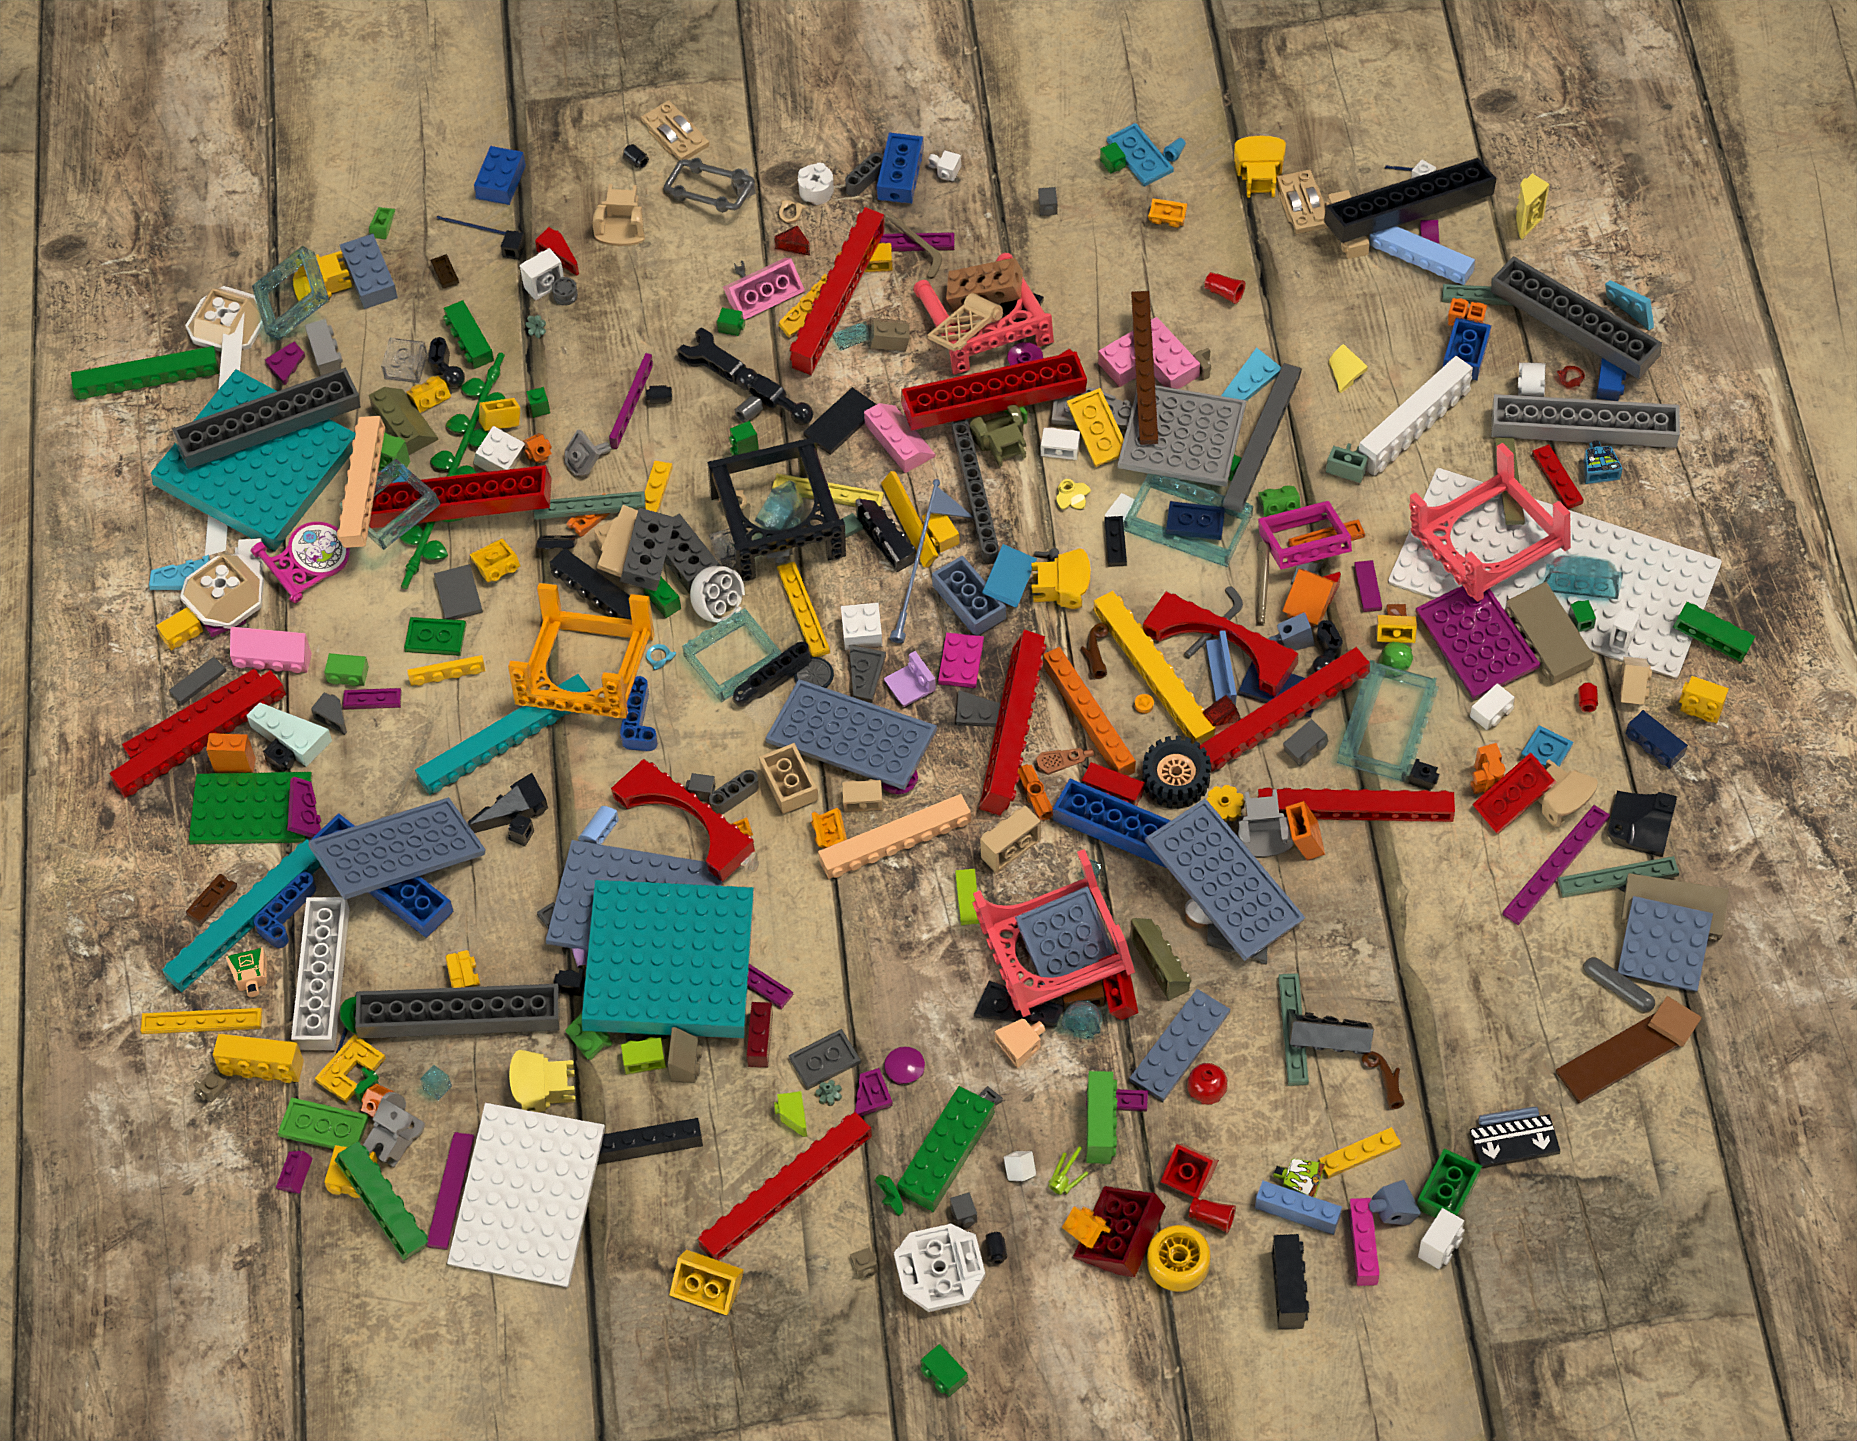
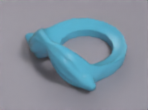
[646,644,676,670]

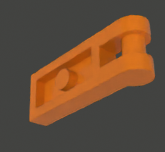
[567,493,610,537]

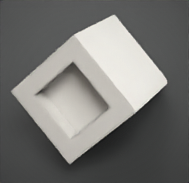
[1004,1151,1036,1181]

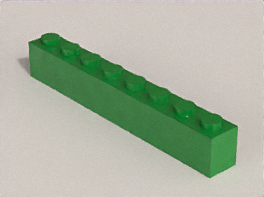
[71,346,220,400]

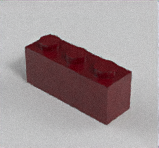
[747,1002,773,1068]

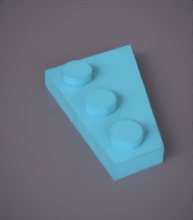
[1605,280,1654,331]
[149,555,210,590]

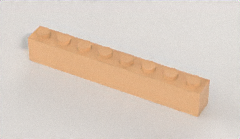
[337,416,385,548]
[818,794,971,879]

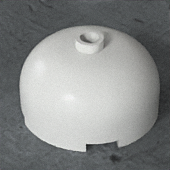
[690,566,745,623]

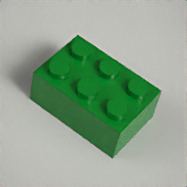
[1417,1148,1482,1218]

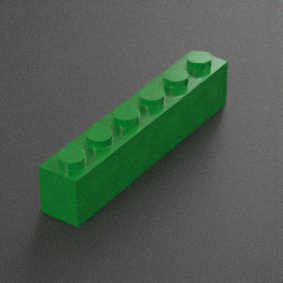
[335,1141,428,1261]

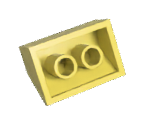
[1516,174,1550,239]

